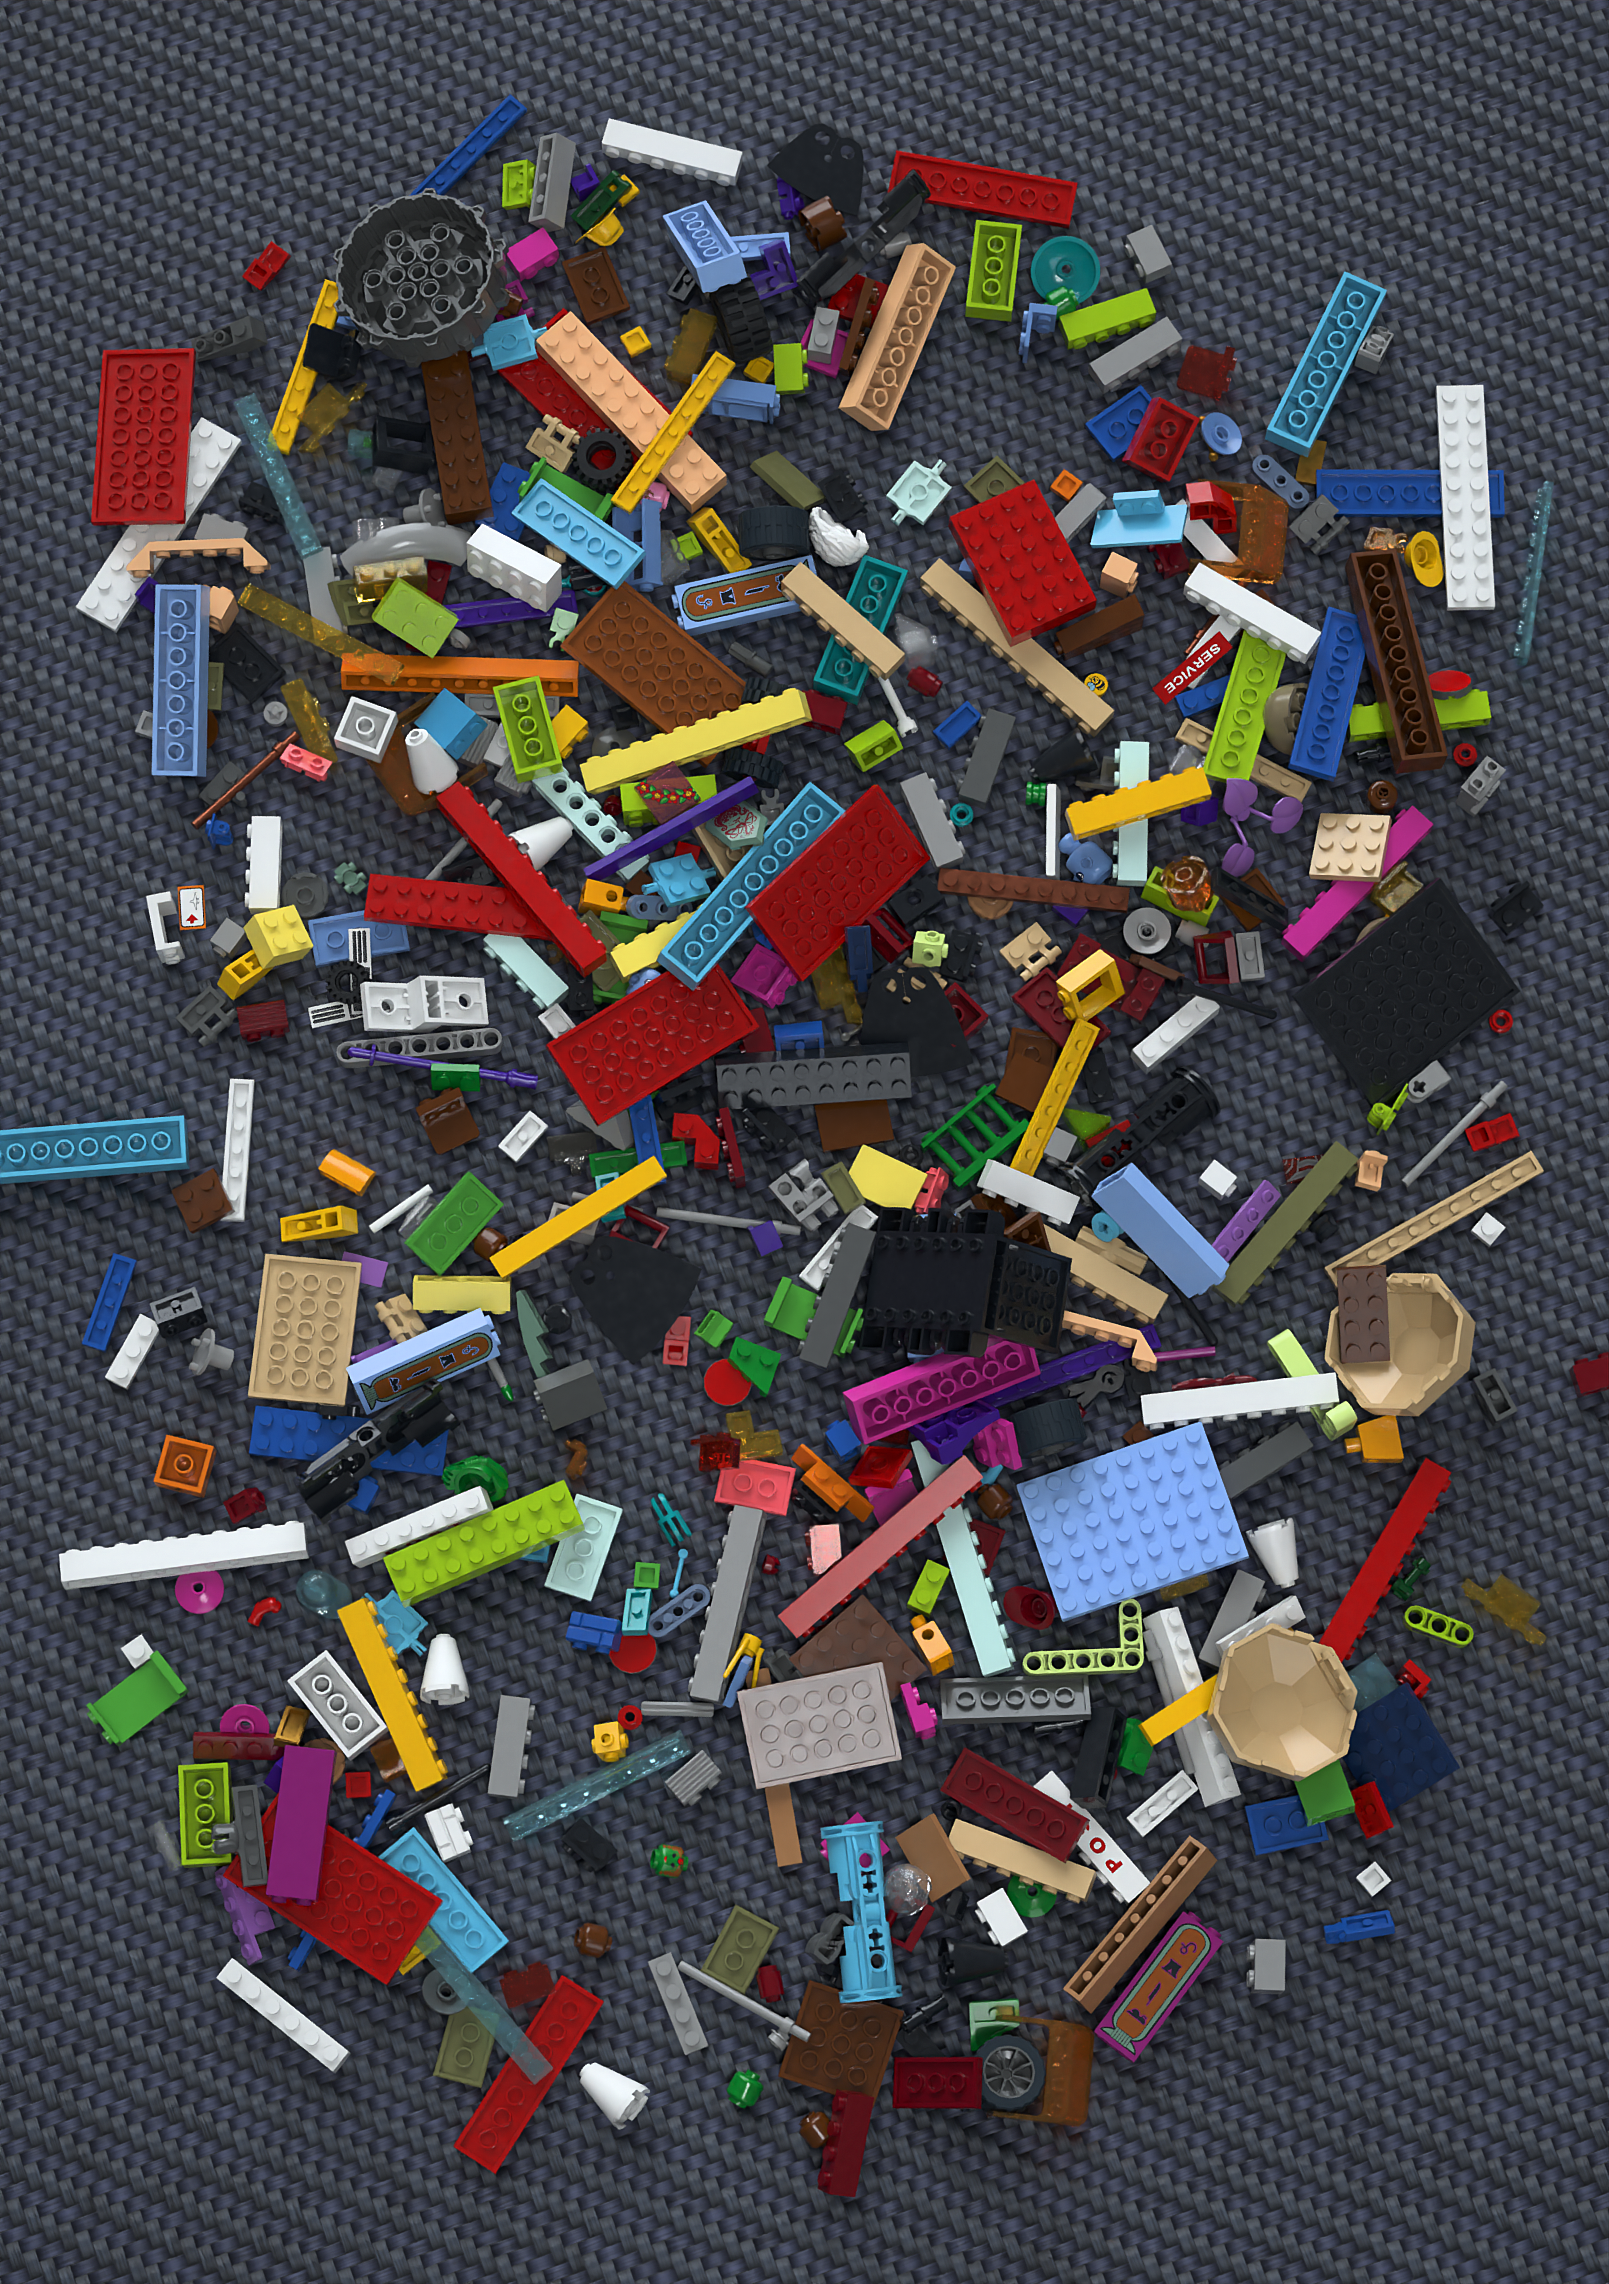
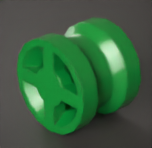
[1025,781,1046,806]

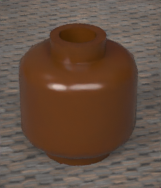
[1366,780,1398,814]
[473,1227,509,1263]
[977,1484,1013,1520]
[574,1923,612,1958]
[799,2111,831,2149]

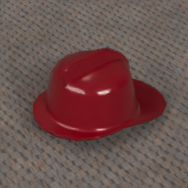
[1003,1586,1059,1630]

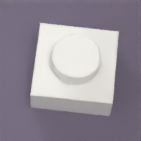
[1471,1212,1505,1247]
[121,1635,154,1670]
[1356,1862,1391,1897]

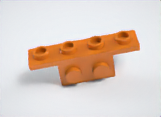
[791,1444,874,1522]

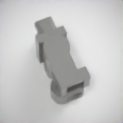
[1456,756,1506,817]
[768,1159,839,1233]

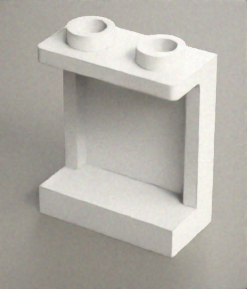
[146,891,185,964]

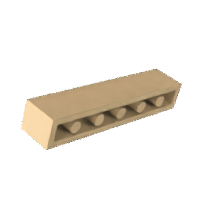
[781,562,905,681]
[1044,1224,1168,1324]
[948,1819,1097,1904]

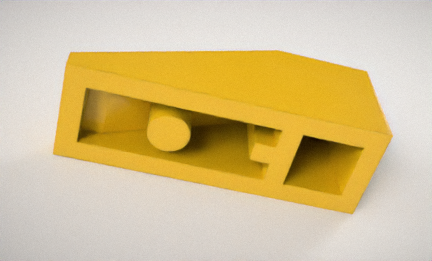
[686,507,752,574]
[217,949,275,1000]
[280,1206,358,1242]

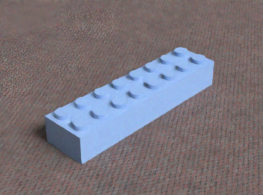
[152,584,210,777]

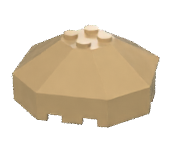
[1324,1273,1476,1416]
[1207,1623,1358,1782]

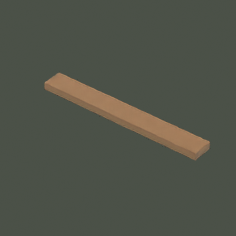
[746,1668,803,1868]

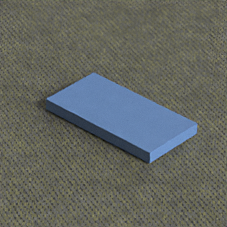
[308,910,410,968]

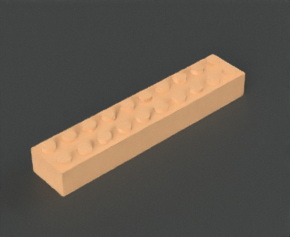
[536,311,727,514]

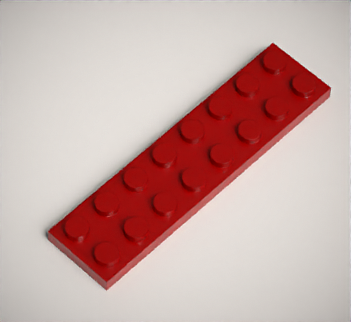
[888,150,1078,229]
[364,874,552,941]
[453,1975,604,2174]

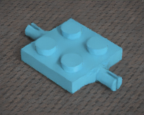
[471,314,547,371]
[642,853,716,908]
[361,1590,429,1657]

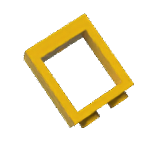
[1056,949,1125,1022]

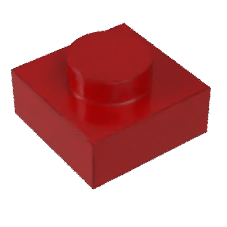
[345,1772,372,1799]

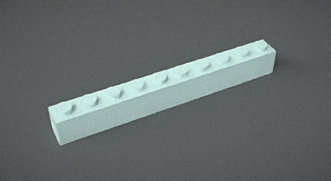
[911,1440,1016,1677]

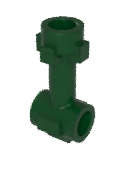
[1390,1557,1431,1601]

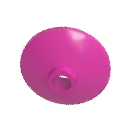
[175,1571,224,1614]
[220,1704,270,1733]

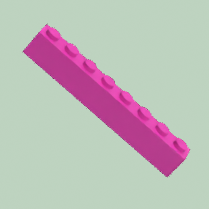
[1281,805,1434,962]

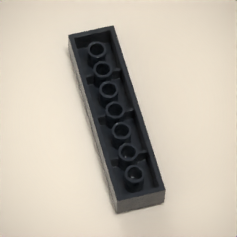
[716,1042,912,1110]

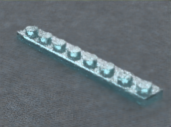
[233,393,323,560]
[1514,481,1554,666]
[502,1730,691,1842]
[415,1923,554,2085]

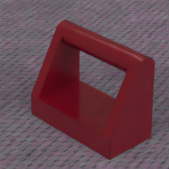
[862,908,914,964]
[1193,930,1239,984]
[609,1205,670,1250]
[876,1891,935,1954]

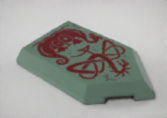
[705,800,768,850]

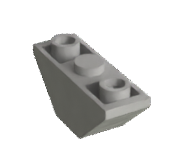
[1354,326,1394,374]
[566,1100,635,1151]

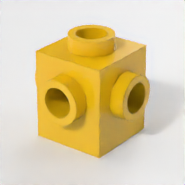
[592,1721,629,1762]

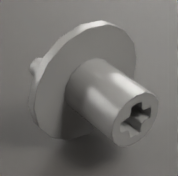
[403,488,448,527]
[189,1328,234,1376]

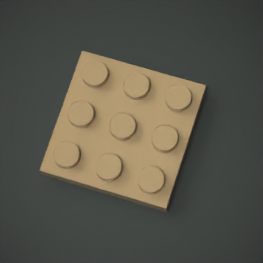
[1309,813,1392,882]

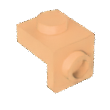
[1355,1151,1388,1192]

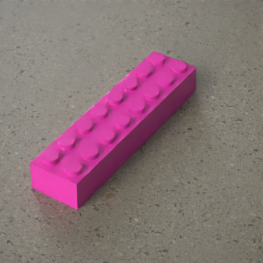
[842,1337,1041,1445]

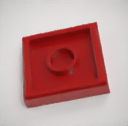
[848,1446,913,1489]

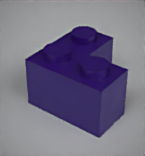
[750,239,799,300]

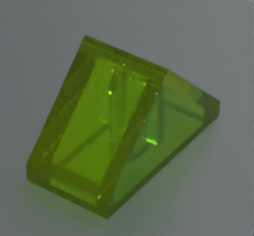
[1062,1108,1111,1145]

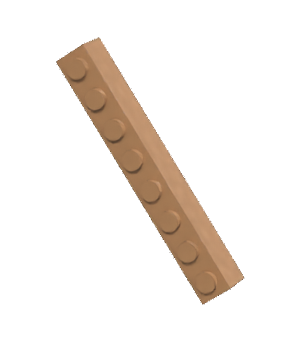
[1063,1836,1218,2014]

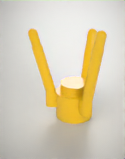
[723,1633,764,1688]

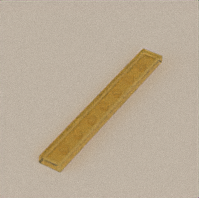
[237,583,405,686]

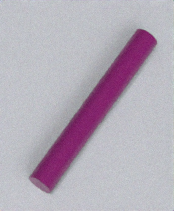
[1154,1346,1216,1362]

